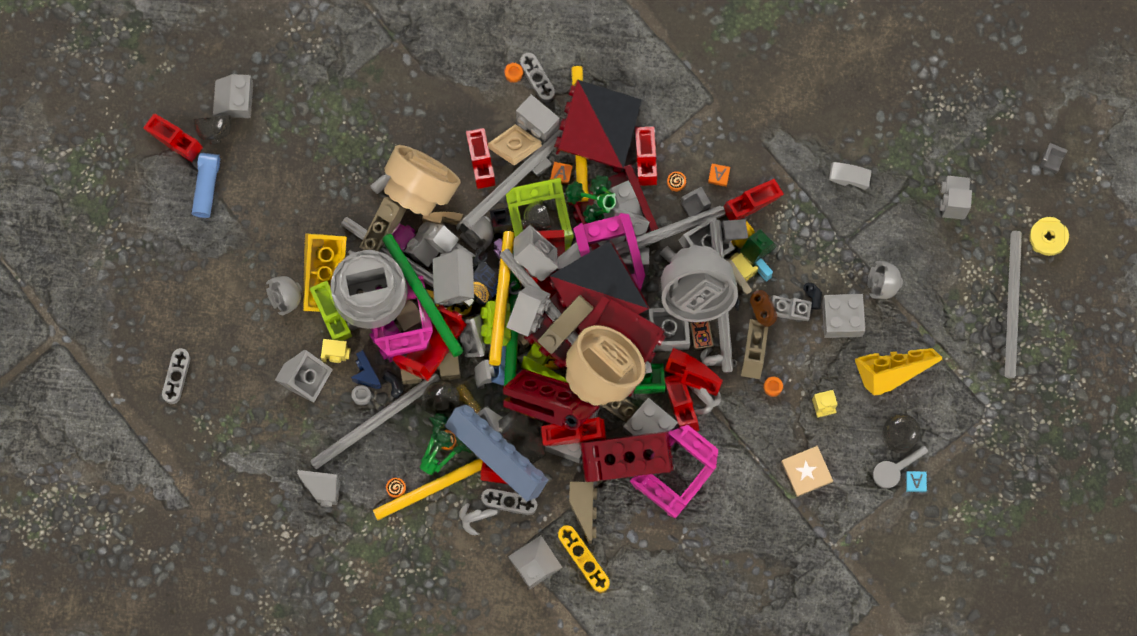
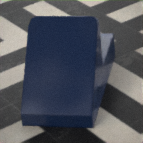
[351,350,382,389]

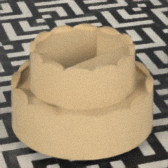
[384,145,461,216]
[566,326,645,405]

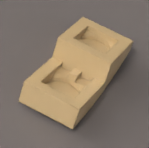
[422,212,463,225]

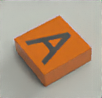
[550,162,573,185]
[708,164,730,187]

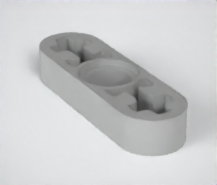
[520,53,555,103]
[162,348,191,404]
[481,489,537,515]

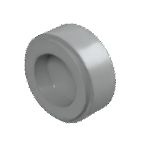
[352,385,371,405]

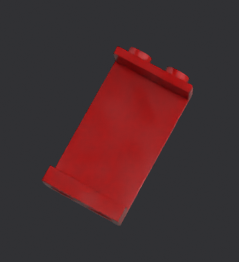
[392,305,466,381]

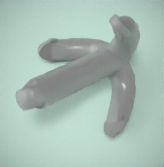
[700,347,737,367]
[688,385,721,415]
[459,503,498,535]

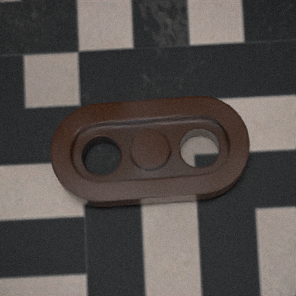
[750,290,777,327]

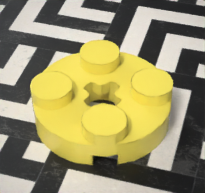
[1029,217,1069,256]

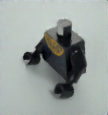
[462,248,521,307]

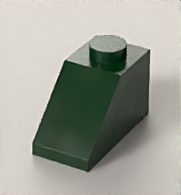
[740,230,777,264]

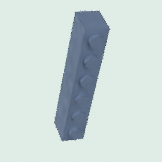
[445,405,548,501]

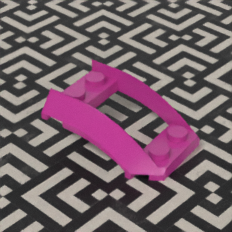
[573,213,645,291]
[373,276,433,357]
[630,425,718,518]

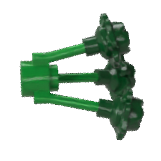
[566,175,616,223]
[419,413,472,475]

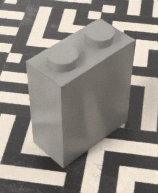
[433,248,474,306]

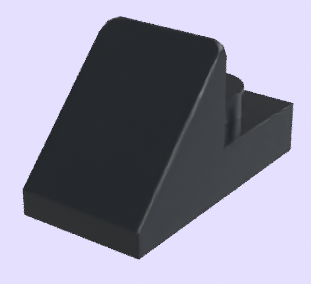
[490,207,513,239]

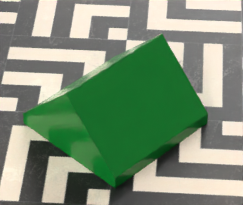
[633,364,665,394]

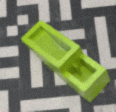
[310,281,352,341]

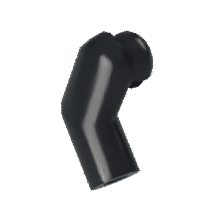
[803,282,822,310]
[383,371,404,398]

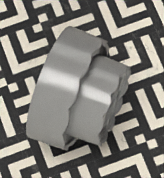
[661,245,738,322]
[331,250,407,329]

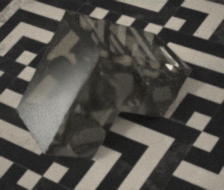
[499,410,545,464]

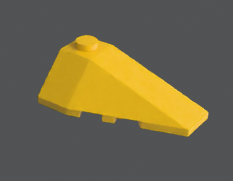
[303,233,347,312]
[855,348,942,395]

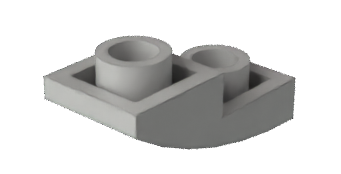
[829,162,871,190]
[771,295,812,321]
[474,360,495,389]

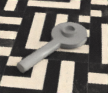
[873,446,928,489]

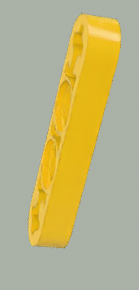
[558,526,609,593]

